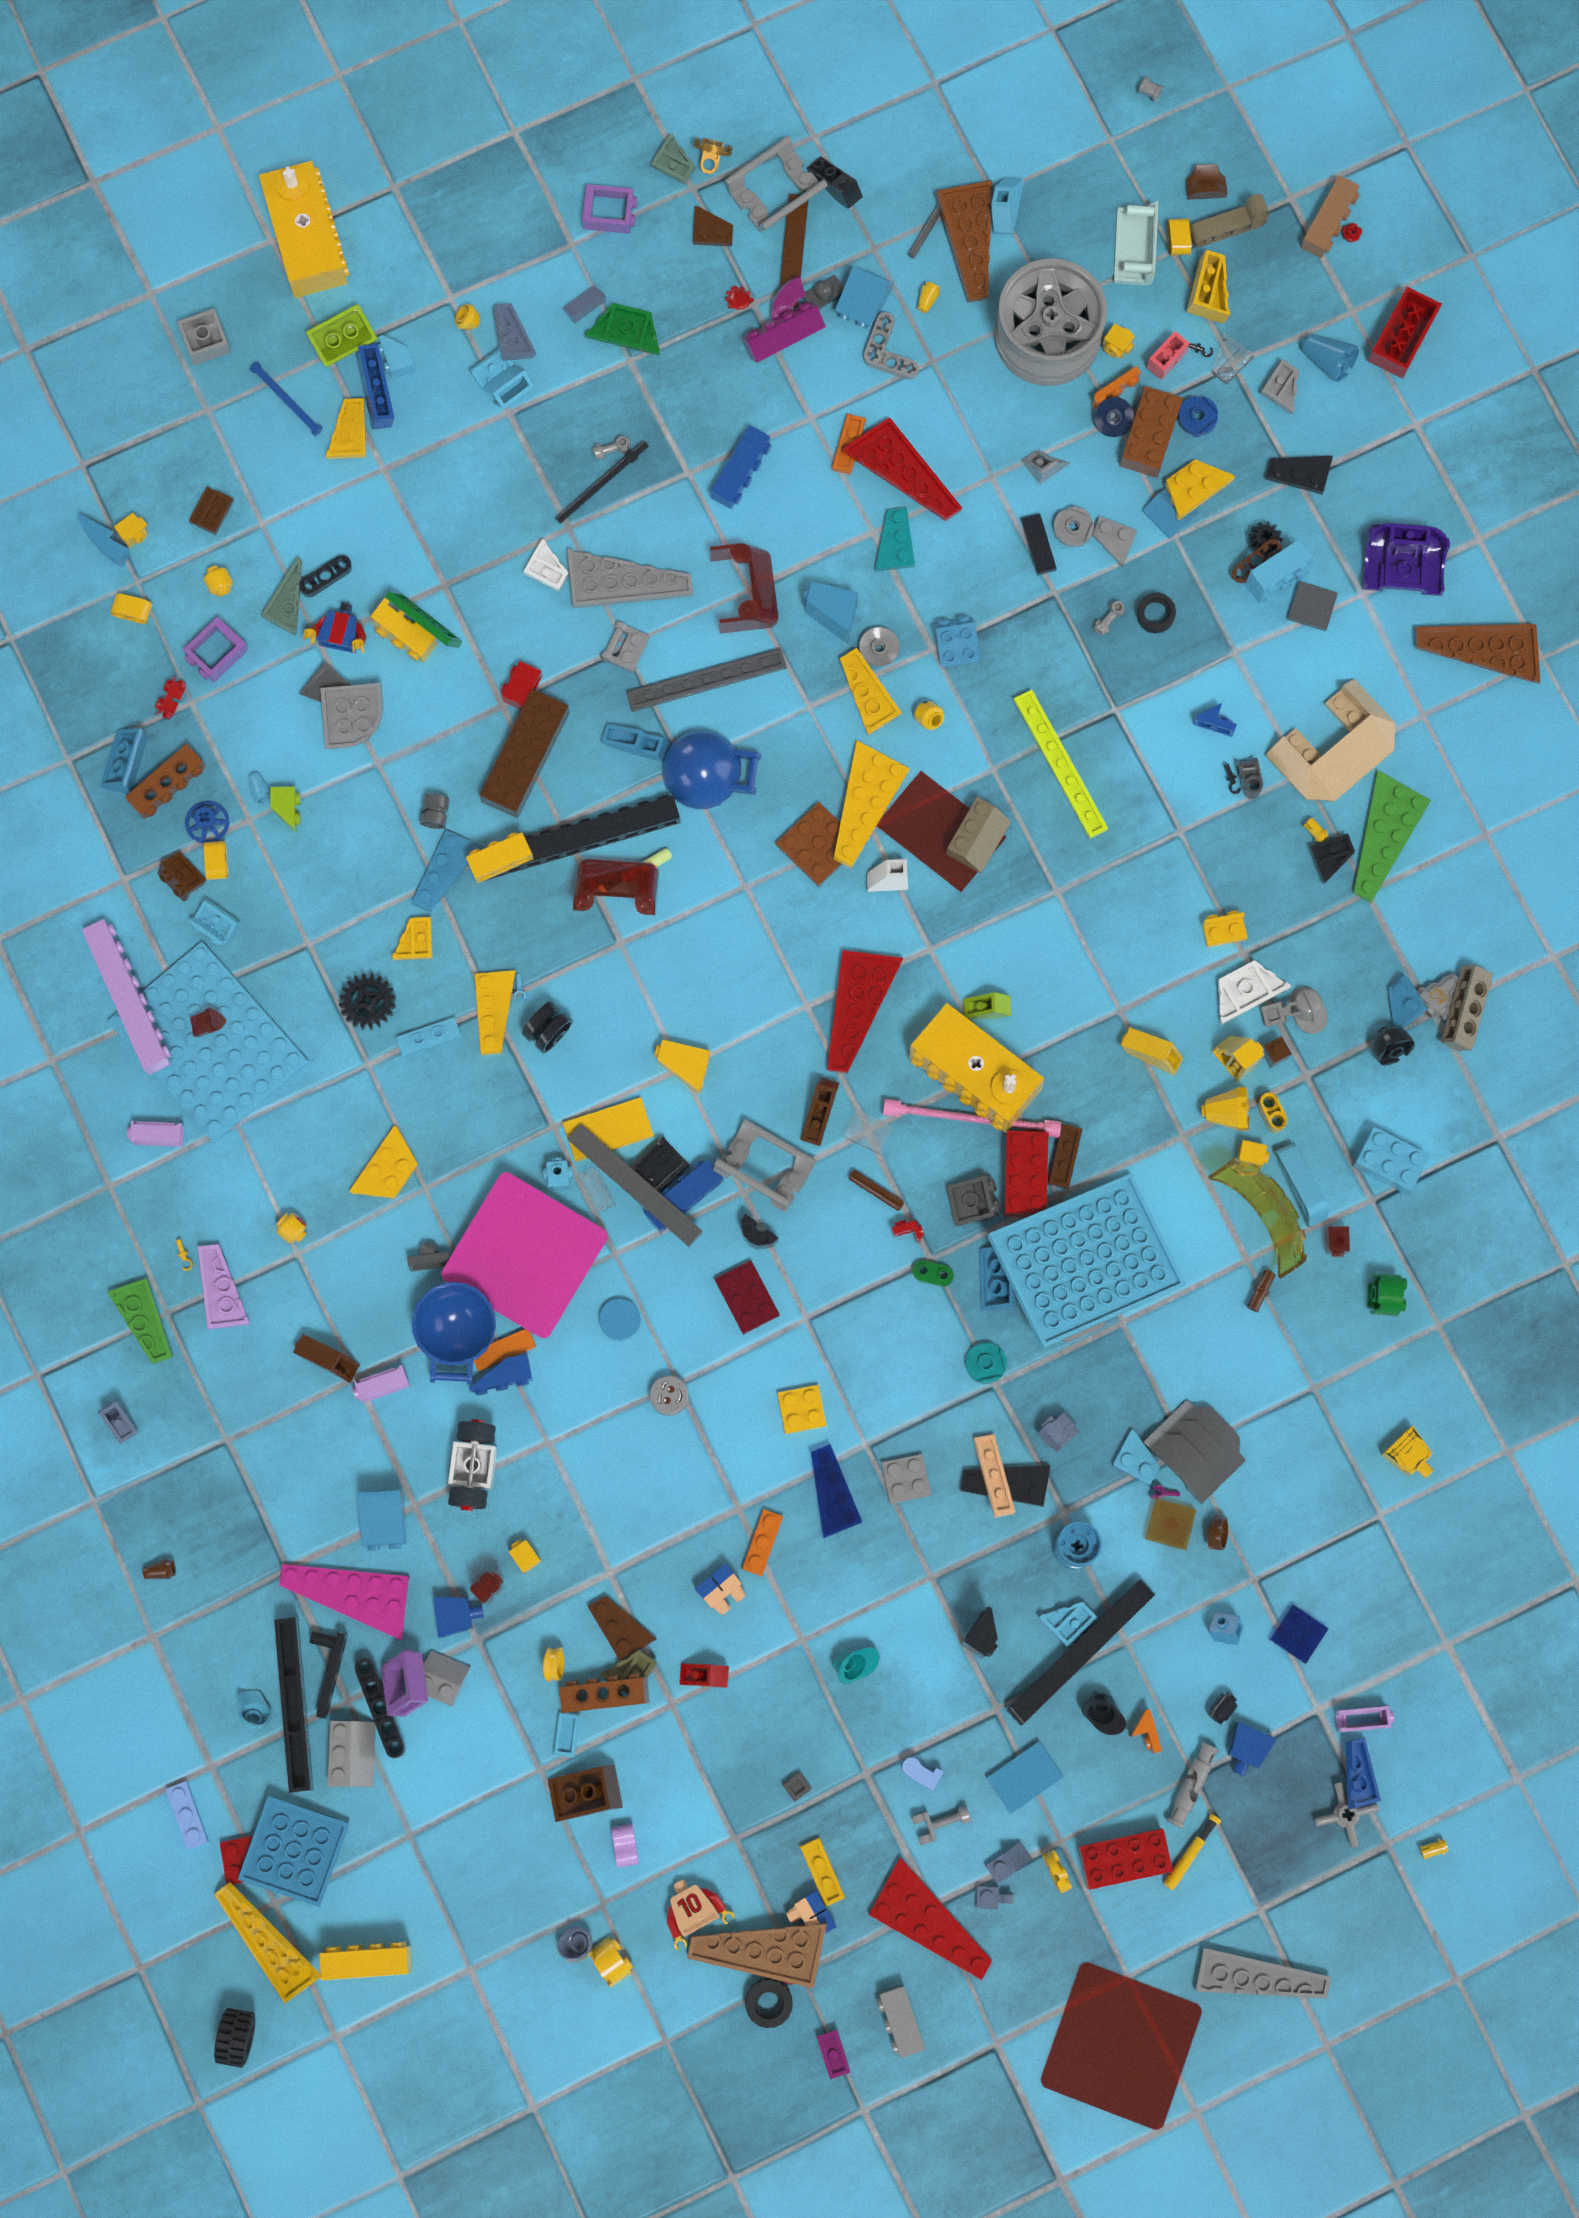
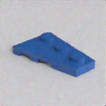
[1345,1737,1381,1810]

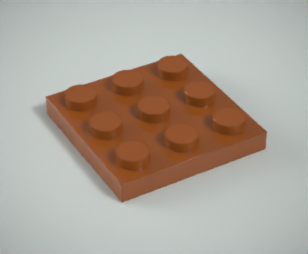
[776,802,842,887]

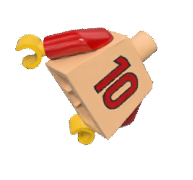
[667,1880,735,1950]

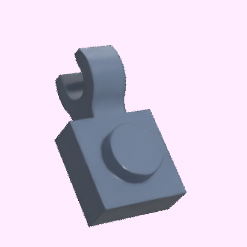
[976,1886,1014,1909]

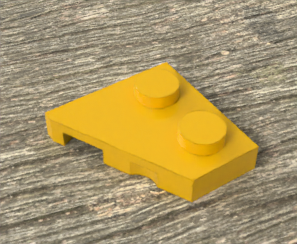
[392,917,433,961]

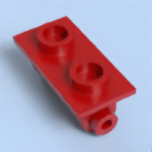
[154,676,186,720]

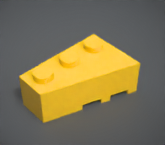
[1186,249,1230,324]
[370,598,437,663]

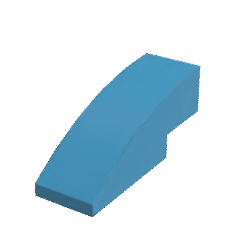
[77,514,130,567]
[601,724,669,762]

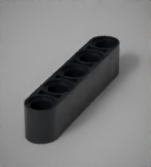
[354,1658,406,1758]

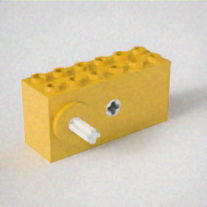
[259,161,349,298]
[909,1003,1045,1133]

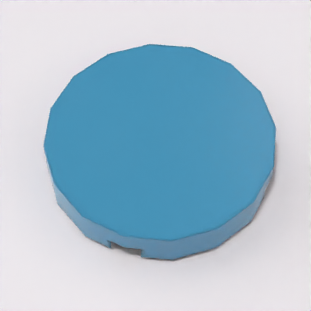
[599,1298,641,1341]

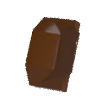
[1186,164,1227,200]

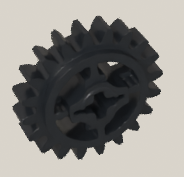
[339,973,396,1030]

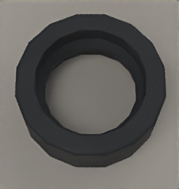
[1137,593,1176,634]

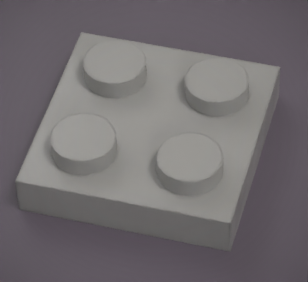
[881,1454,931,1504]

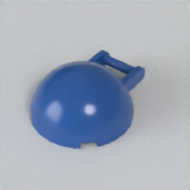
[662,730,761,809]
[412,1282,496,1384]

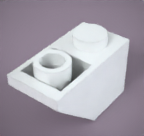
[867,859,909,892]

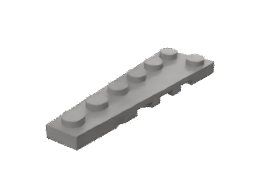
[1195,1948,1331,1999]

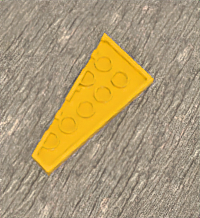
[214,1883,322,2004]

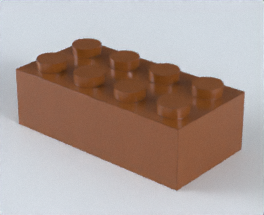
[1120,386,1183,478]

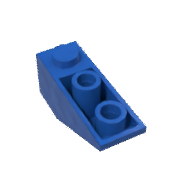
[469,1354,533,1396]

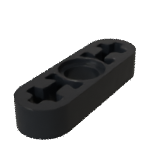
[299,555,352,598]

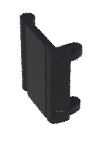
[629,1136,690,1193]

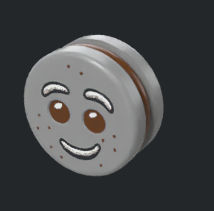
[650,1376,689,1416]

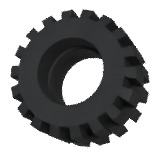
[214,2008,255,2068]

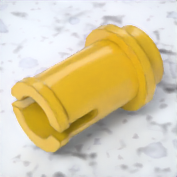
[1303,817,1329,843]
[1419,1838,1449,1860]

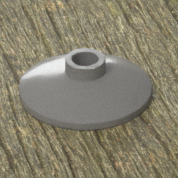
[859,627,900,666]

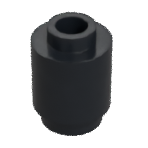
[1207,1692,1238,1725]

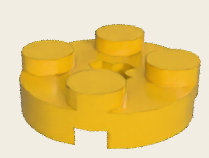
[1042,1849,1072,1894]

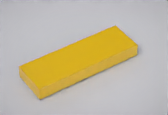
[800,1838,845,1907]

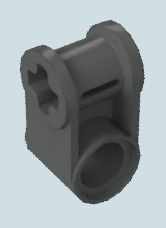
[1236,757,1263,799]

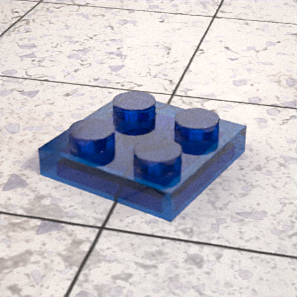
[1270,1605,1329,1664]

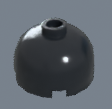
[1372,1026,1415,1066]

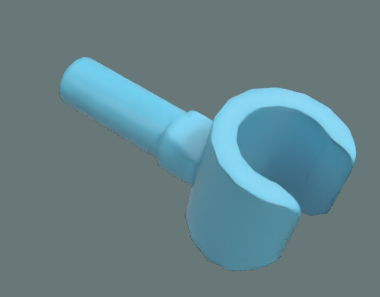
[514,974,527,1002]

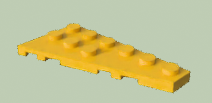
[834,740,910,869]

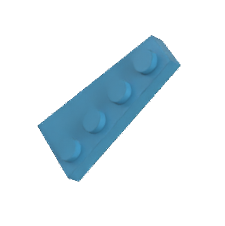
[412,830,483,912]

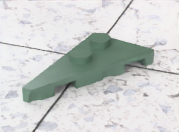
[261,557,302,636]

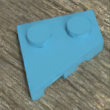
[1038,1602,1097,1647]

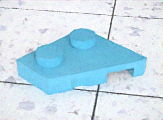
[1112,1430,1160,1486]

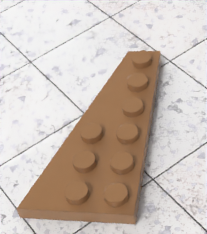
[687,1923,827,1988]

